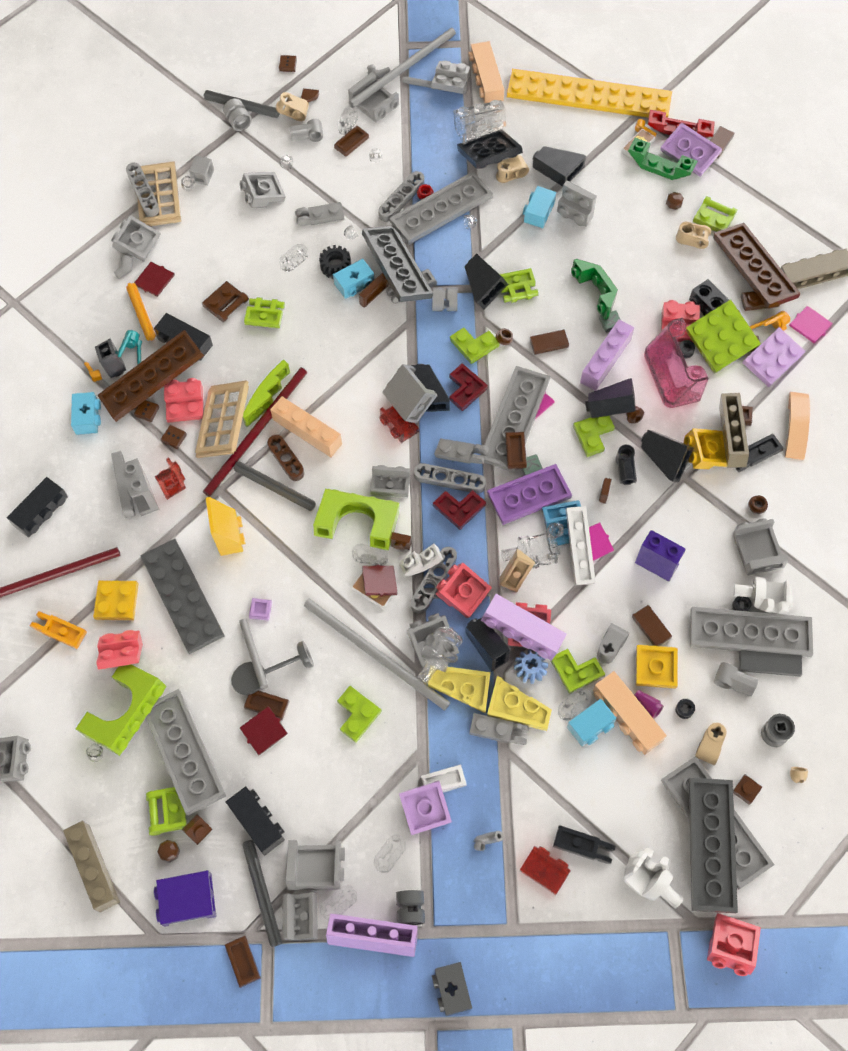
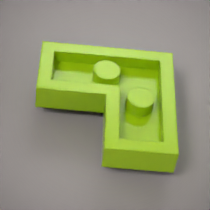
[450,327,500,364]
[573,416,615,457]
[550,649,605,694]
[337,686,382,743]

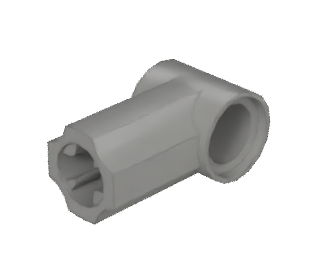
[290,119,323,142]
[714,662,758,696]

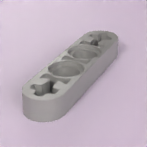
[126,163,160,217]
[378,171,424,222]
[111,451,135,518]
[414,463,486,494]
[411,547,457,614]

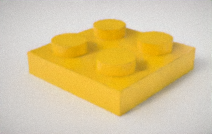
[93,580,139,620]
[636,645,678,689]

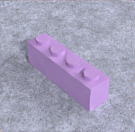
[580,319,634,391]
[481,594,567,661]
[326,913,418,957]

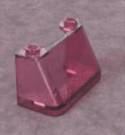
[644,318,709,408]

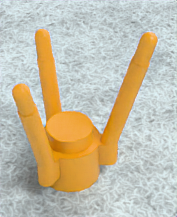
[749,311,790,331]

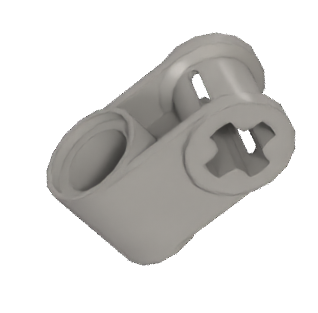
[597,623,629,664]

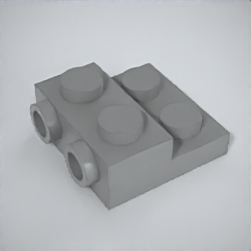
[431,61,471,94]
[239,172,286,208]
[557,181,597,227]
[111,215,161,262]
[406,613,459,668]
[0,736,31,782]

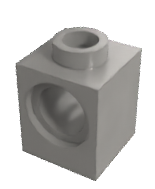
[189,156,214,186]

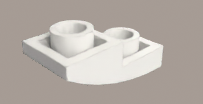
[400,544,443,577]

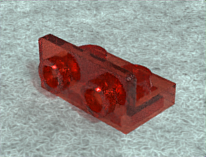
[379,406,419,443]
[155,457,186,500]
[519,846,571,895]

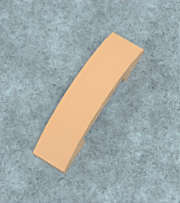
[785,392,810,460]

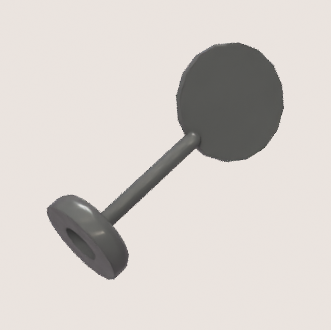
[231,641,314,695]

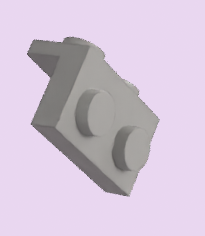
[370,465,410,497]
[282,892,318,941]

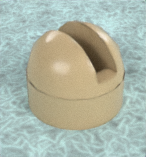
[790,767,808,783]

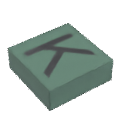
[599,310,621,332]
[521,454,543,476]

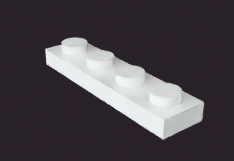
[566,506,596,586]

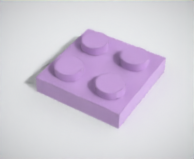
[399,780,452,835]

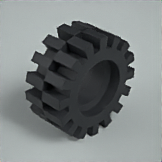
[319,245,351,279]

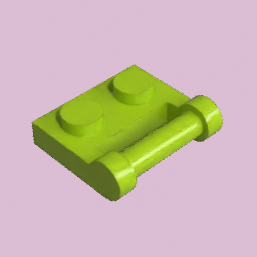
[693,196,738,232]
[146,787,187,836]

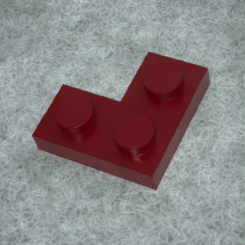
[449,363,488,411]
[433,490,486,530]

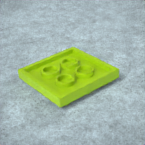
[685,299,761,374]

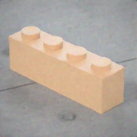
[468,41,504,104]
[270,397,342,457]
[593,671,667,755]

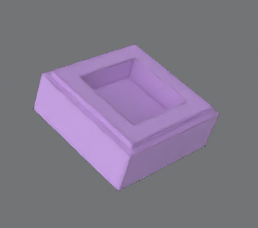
[249,598,272,621]

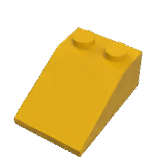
[206,497,246,556]

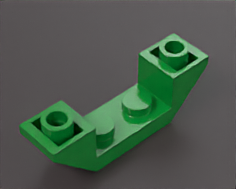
[628,137,698,180]
[571,259,618,320]

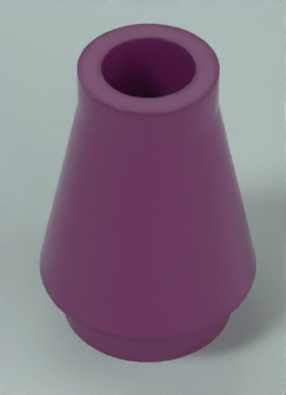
[634,690,664,719]

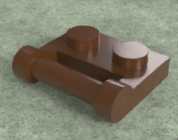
[202,281,249,322]

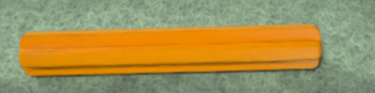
[126,283,156,341]

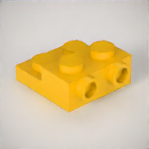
[683,428,727,470]

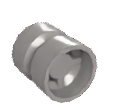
[223,98,252,131]
[432,288,457,311]

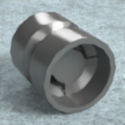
[761,713,795,747]
[396,890,425,925]

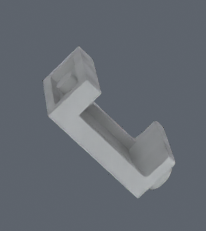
[348,72,399,122]
[382,364,437,423]
[119,458,159,516]
[733,518,789,576]
[286,840,345,890]

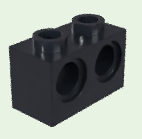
[689,279,729,316]

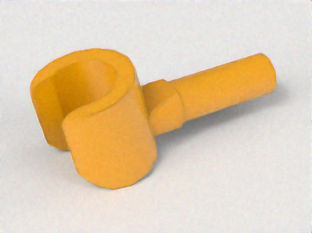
[635,119,657,136]
[84,362,102,382]

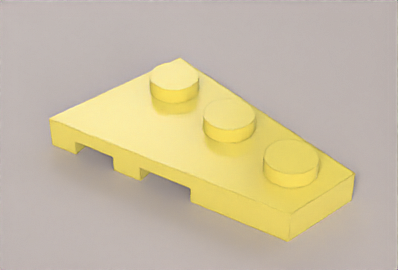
[428,664,491,713]
[487,675,552,731]

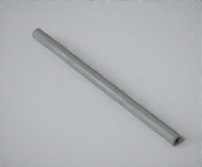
[348,28,456,108]
[304,598,450,711]

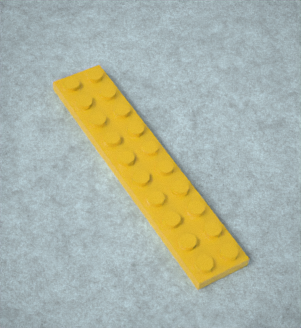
[507,68,672,118]

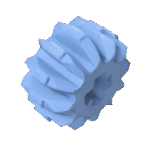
[514,649,548,684]

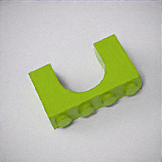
[313,488,399,550]
[75,664,167,756]

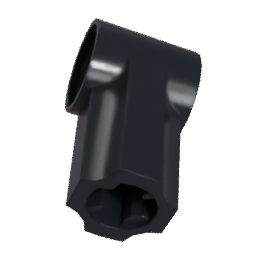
[615,444,637,485]

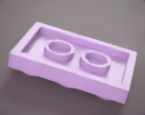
[660,123,722,177]
[742,327,806,387]

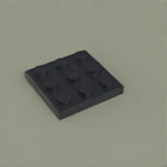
[457,129,523,169]

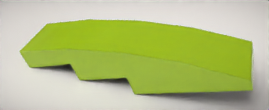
[243,359,290,427]

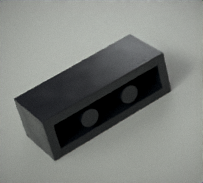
[154,313,213,361]
[6,477,68,538]
[225,786,285,856]

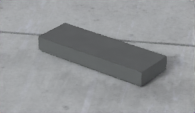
[739,650,802,677]

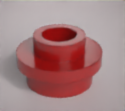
[417,184,434,200]

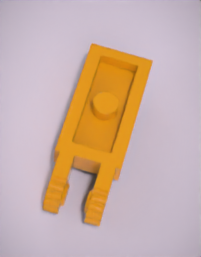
[30,611,87,649]

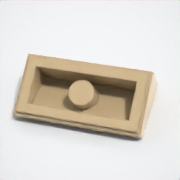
[499,549,535,592]

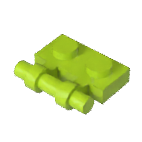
[500,268,539,303]
[244,297,285,328]

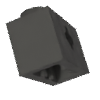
[432,962,472,1016]

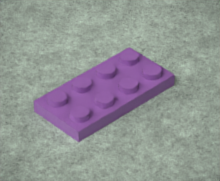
[487,464,572,525]

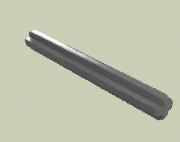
[204,90,280,118]
[234,461,316,511]
[242,840,282,947]

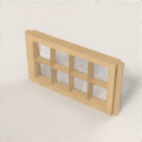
[135,161,181,226]
[195,380,249,458]

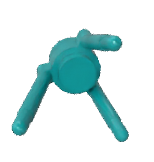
[118,330,142,365]

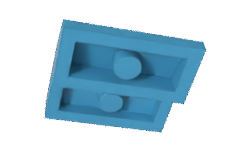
[542,500,581,547]

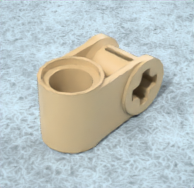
[276,92,309,121]
[496,155,529,183]
[676,221,711,249]
[695,723,727,766]

